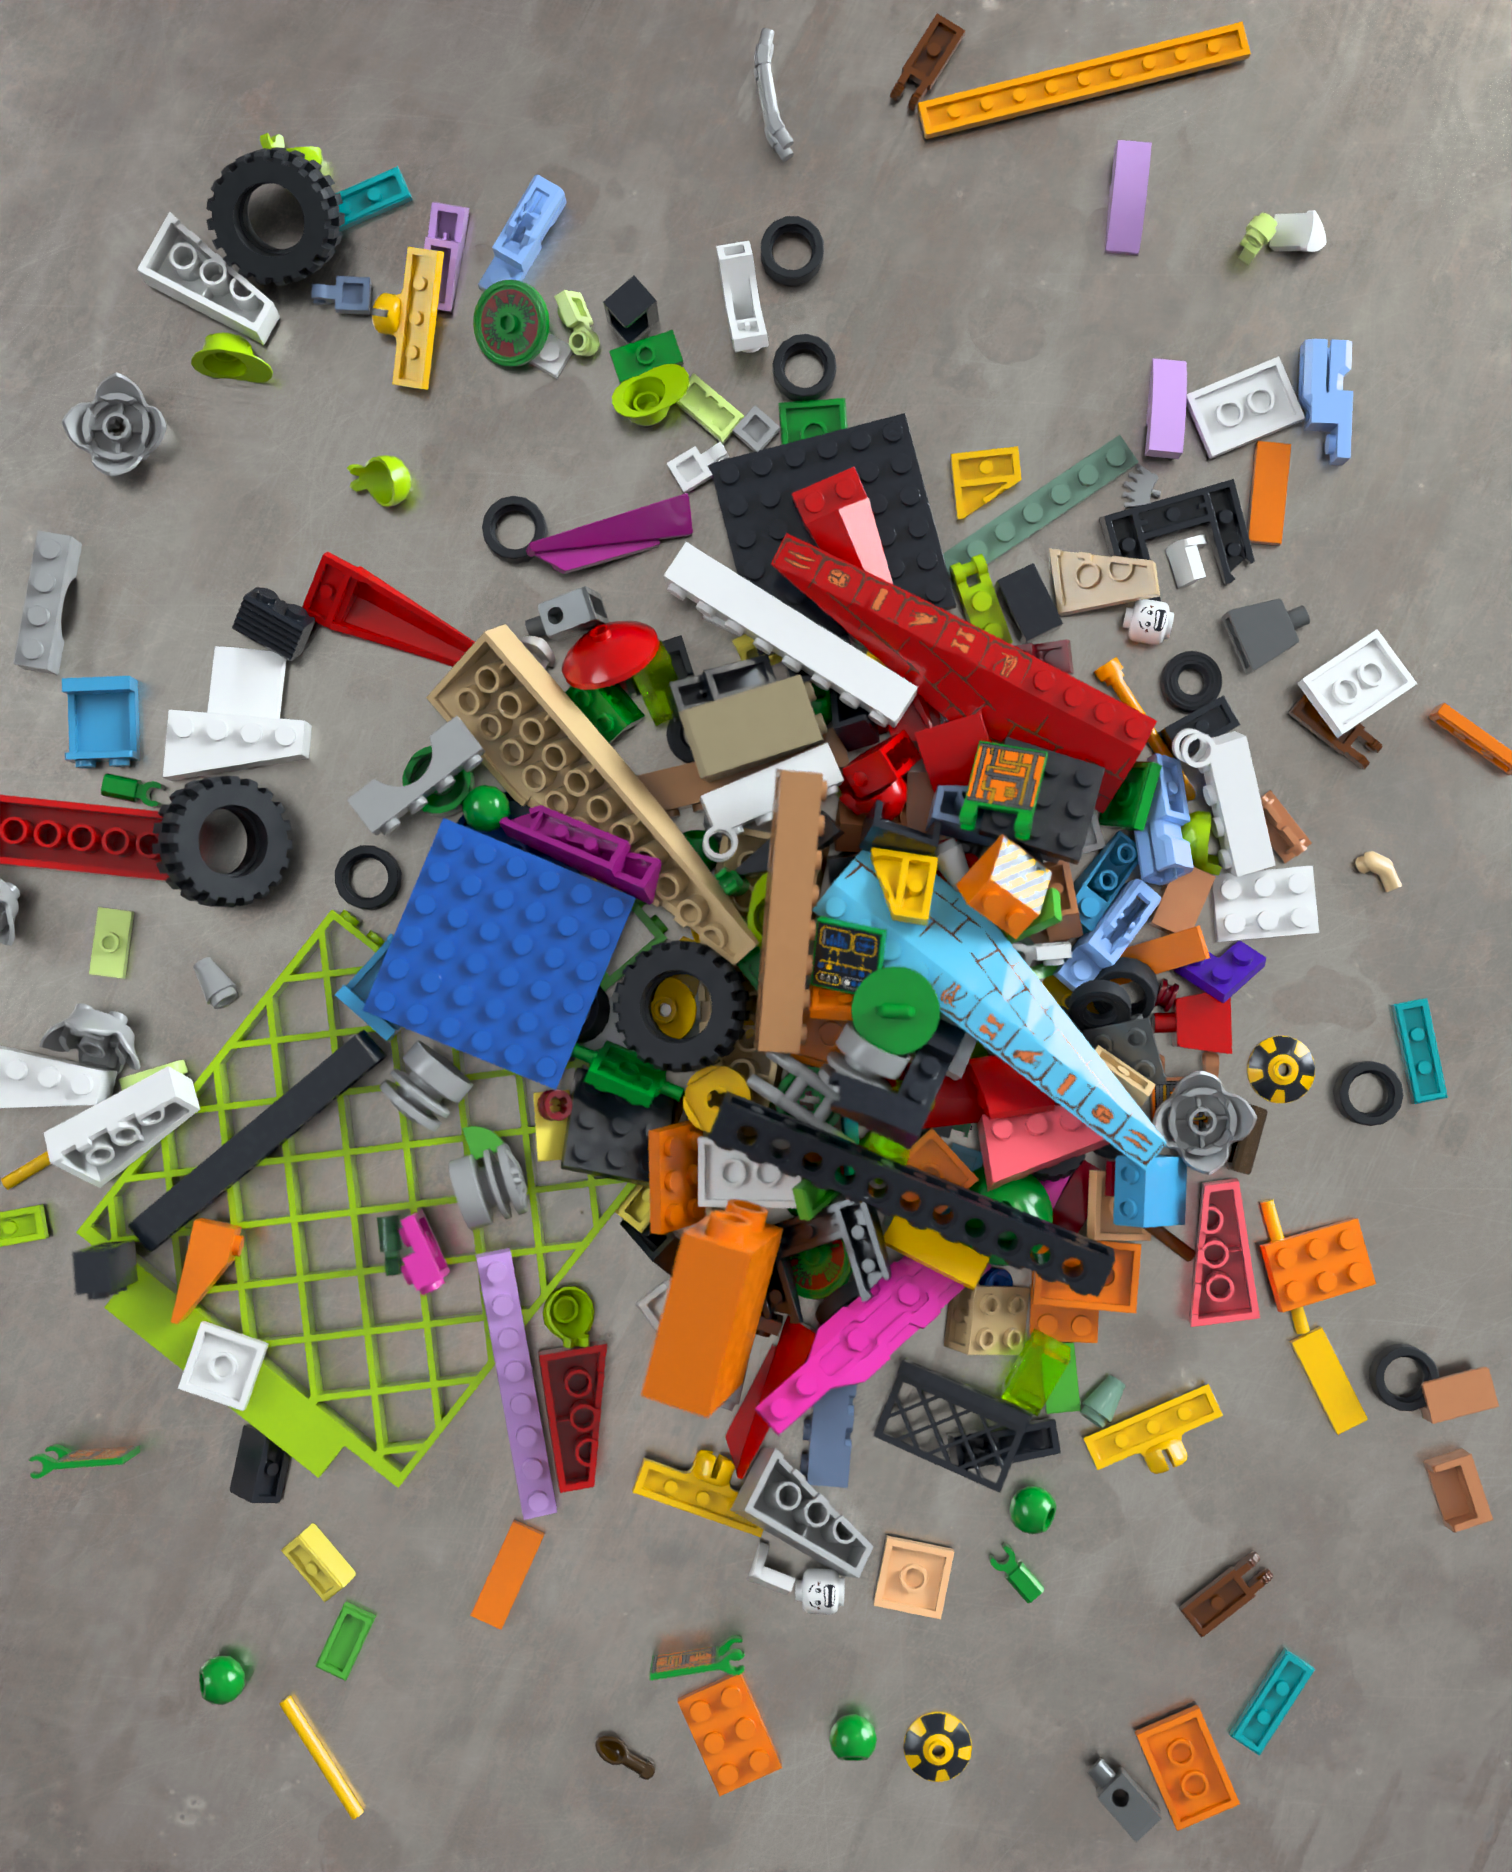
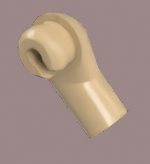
[1356,851,1402,892]

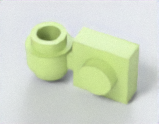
[1238,212,1277,265]
[554,290,599,357]

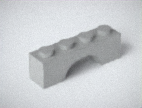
[14,530,82,675]
[347,716,486,835]

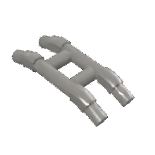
[754,28,794,162]
[747,1052,855,1143]

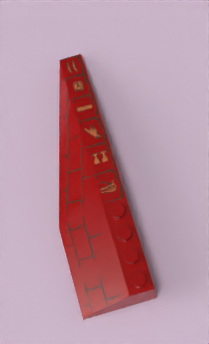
[770,533,1157,813]

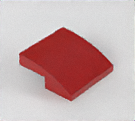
[914,712,990,794]
[965,1055,1055,1120]

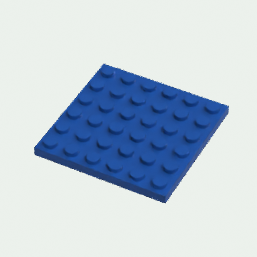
[363,818,636,1090]

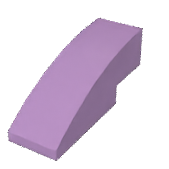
[1105,140,1152,255]
[424,202,470,311]
[1145,358,1187,459]

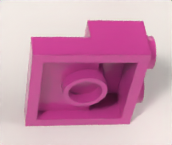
[399,1210,451,1295]

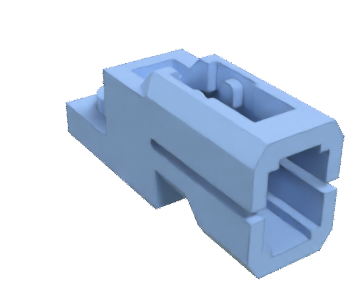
[478,175,567,291]
[1298,339,1353,466]
[1134,753,1193,886]
[1053,879,1161,992]

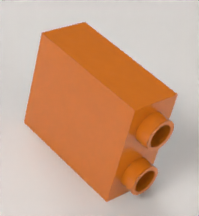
[641,1199,784,1418]

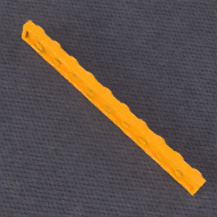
[917,22,1251,140]

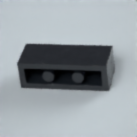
[72,1240,138,1300]

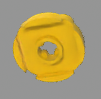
[683,1065,753,1133]

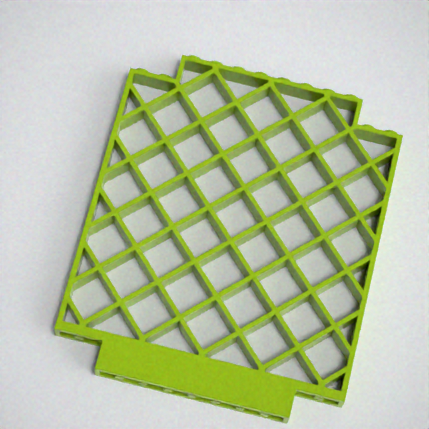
[76,909,636,1488]

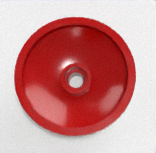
[562,621,660,690]

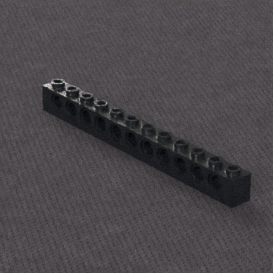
[708,1091,1115,1297]

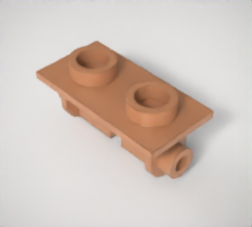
[1260,790,1312,864]

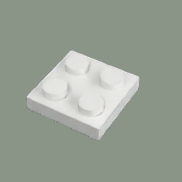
[178,1321,269,1411]

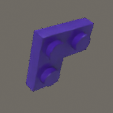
[1172,940,1266,1003]

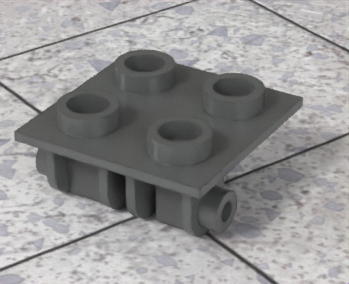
[1083,1014,1167,1084]

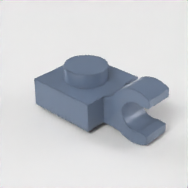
[311,276,371,315]

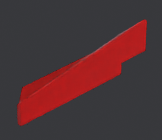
[725,1315,817,1480]

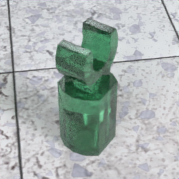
[377,1215,404,1276]

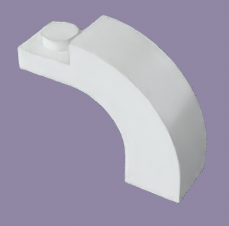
[716,241,769,353]

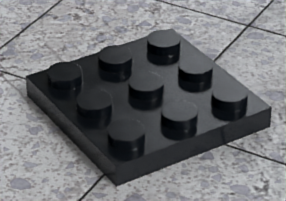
[978,737,1105,865]
[560,1068,674,1187]

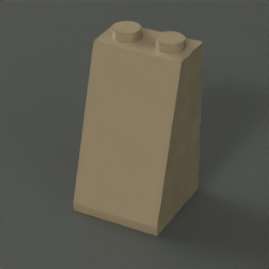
[678,674,828,783]

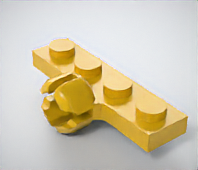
[372,247,444,390]
[1083,1384,1223,1474]
[632,1450,763,1537]

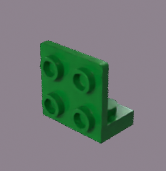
[565,683,645,744]

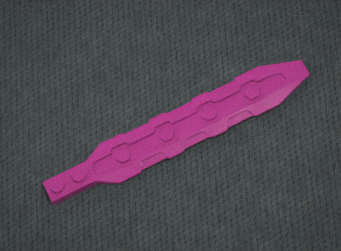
[755,1176,1070,1436]

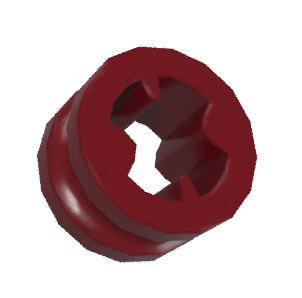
[1155,978,1179,1013]
[537,1089,573,1121]

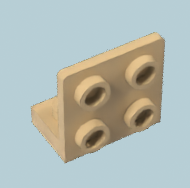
[944,1284,1030,1355]

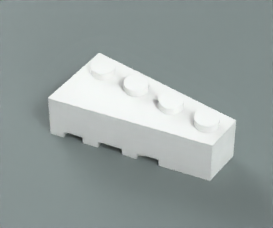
[137,212,280,345]
[163,710,312,781]
[0,1045,117,1108]
[44,1066,200,1188]

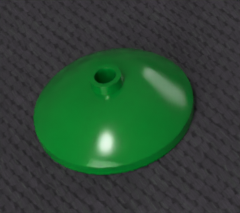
[950,1166,1053,1266]

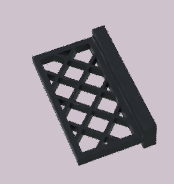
[873,1359,1033,1493]

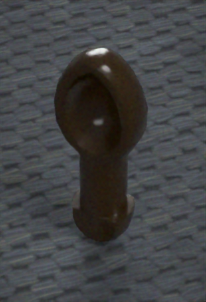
[595,1735,655,1780]

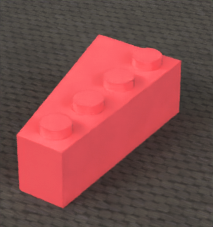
[977,1105,1110,1191]
[1189,1178,1260,1327]

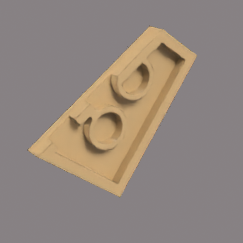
[1049,548,1160,616]

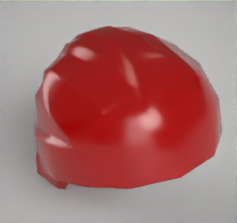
[839,777,908,821]

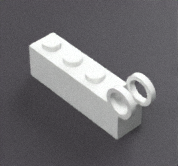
[1172,728,1276,877]
[700,742,844,862]

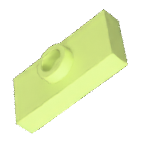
[675,373,744,444]
[89,907,134,979]

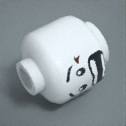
[1123,599,1174,645]
[795,1568,845,1615]

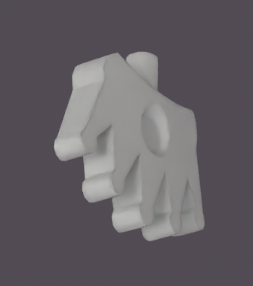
[1122,464,1161,508]

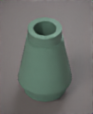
[1080,1375,1126,1428]

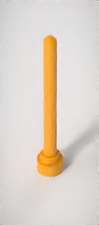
[1094,657,1196,801]

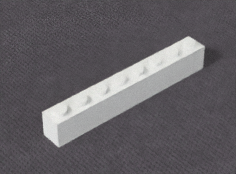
[664,542,918,728]

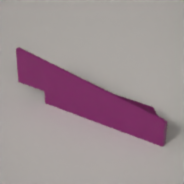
[526,493,693,574]
[499,805,662,905]

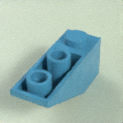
[1073,831,1139,934]

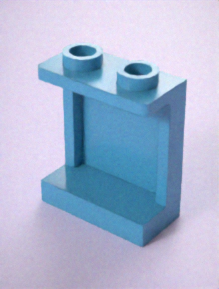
[61,676,140,769]
[335,933,402,1041]
[1113,1154,1187,1228]

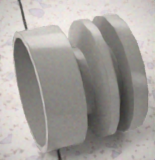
[818,1021,911,1094]
[379,1040,473,1132]
[449,1143,528,1230]

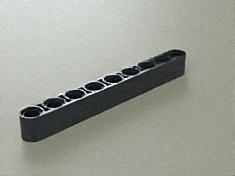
[128,1029,386,1253]

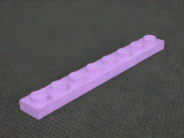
[475,1248,557,1520]

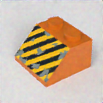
[956,834,1052,939]

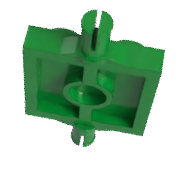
[571,1040,685,1108]

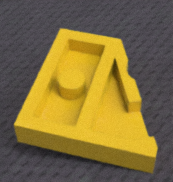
[950,446,1021,520]
[870,847,938,926]

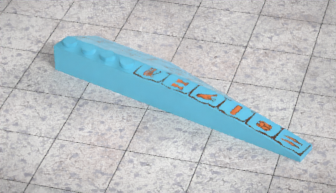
[812,849,1167,1170]

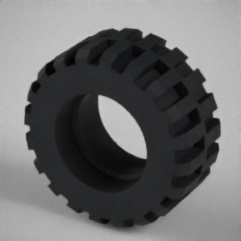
[206,147,345,286]
[152,775,293,907]
[613,941,750,1073]

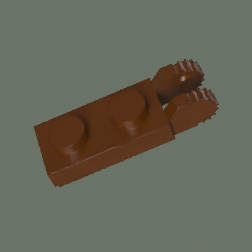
[890,13,966,111]
[1288,694,1383,769]
[1179,1551,1274,1638]

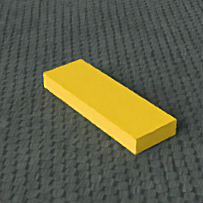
[884,1215,990,1291]
[1289,1326,1368,1435]

